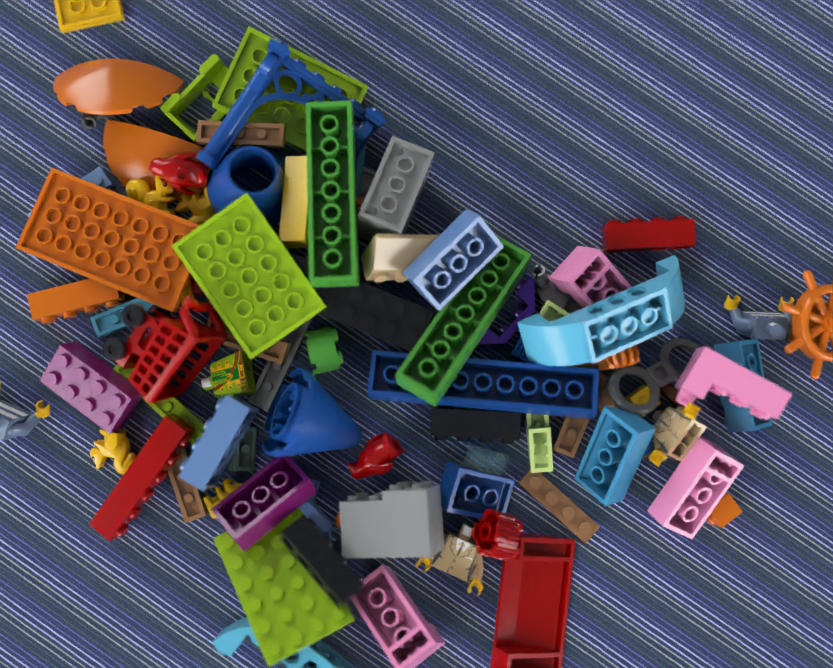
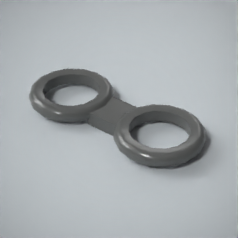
[608,338,700,415]

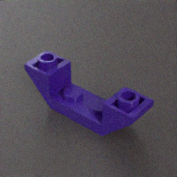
[477,277,535,346]

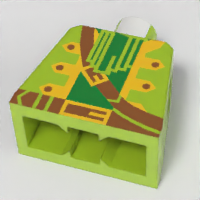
[202,350,257,397]

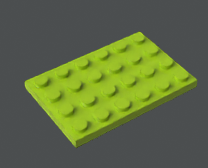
[212,26,369,153]
[172,193,327,359]
[213,508,355,667]

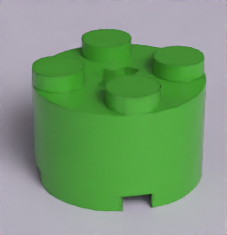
[304,326,343,375]

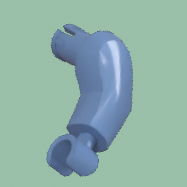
[299,478,341,541]

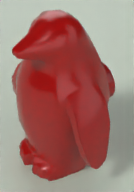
[149,152,209,195]
[347,433,405,479]

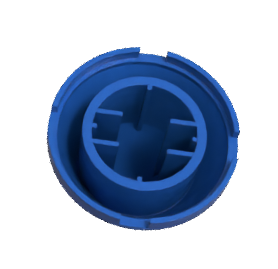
[263,368,362,458]

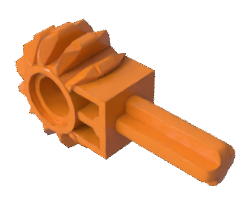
[567,344,640,371]

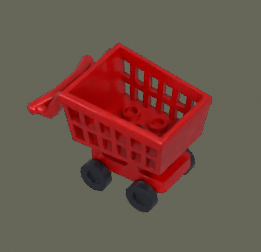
[103,295,228,403]

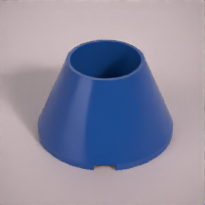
[207,146,285,226]

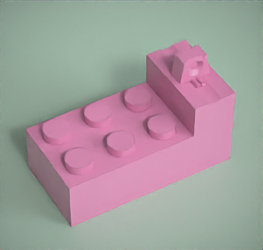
[548,246,632,308]
[674,346,792,420]
[647,436,744,539]
[351,564,445,668]

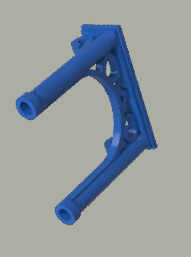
[196,38,386,170]

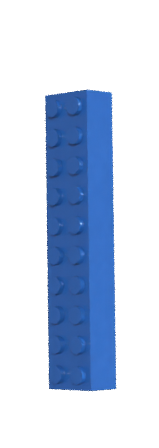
[367,350,599,419]

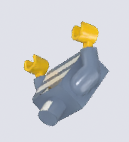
[724,295,794,340]
[0,382,50,441]

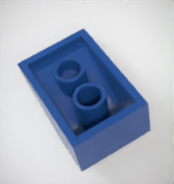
[440,461,515,518]

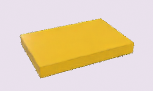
[54,0,125,33]

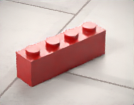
[601,216,696,253]

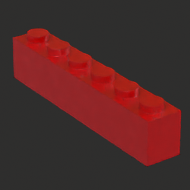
[89,414,195,541]

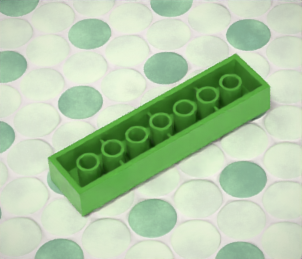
[306,100,359,288]
[395,235,532,407]

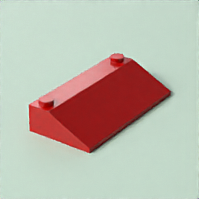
[490,533,575,668]

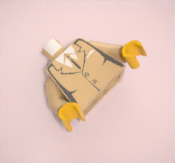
[649,402,707,467]
[415,523,484,596]

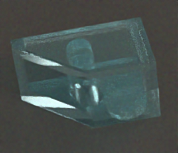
[462,443,510,477]

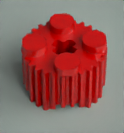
[471,509,523,560]

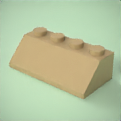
[361,234,439,282]

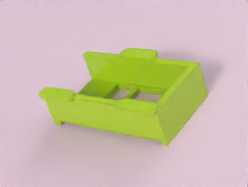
[161,54,228,146]

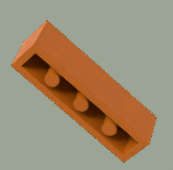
[27,278,127,324]

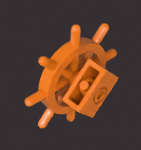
[781,270,833,380]

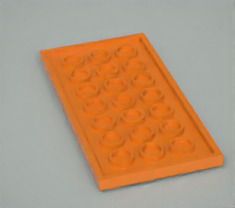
[15,167,200,313]

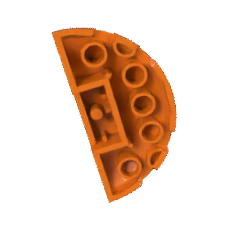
[53,58,185,115]
[103,120,211,203]

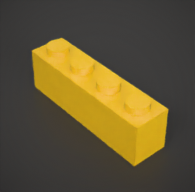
[279,156,309,249]

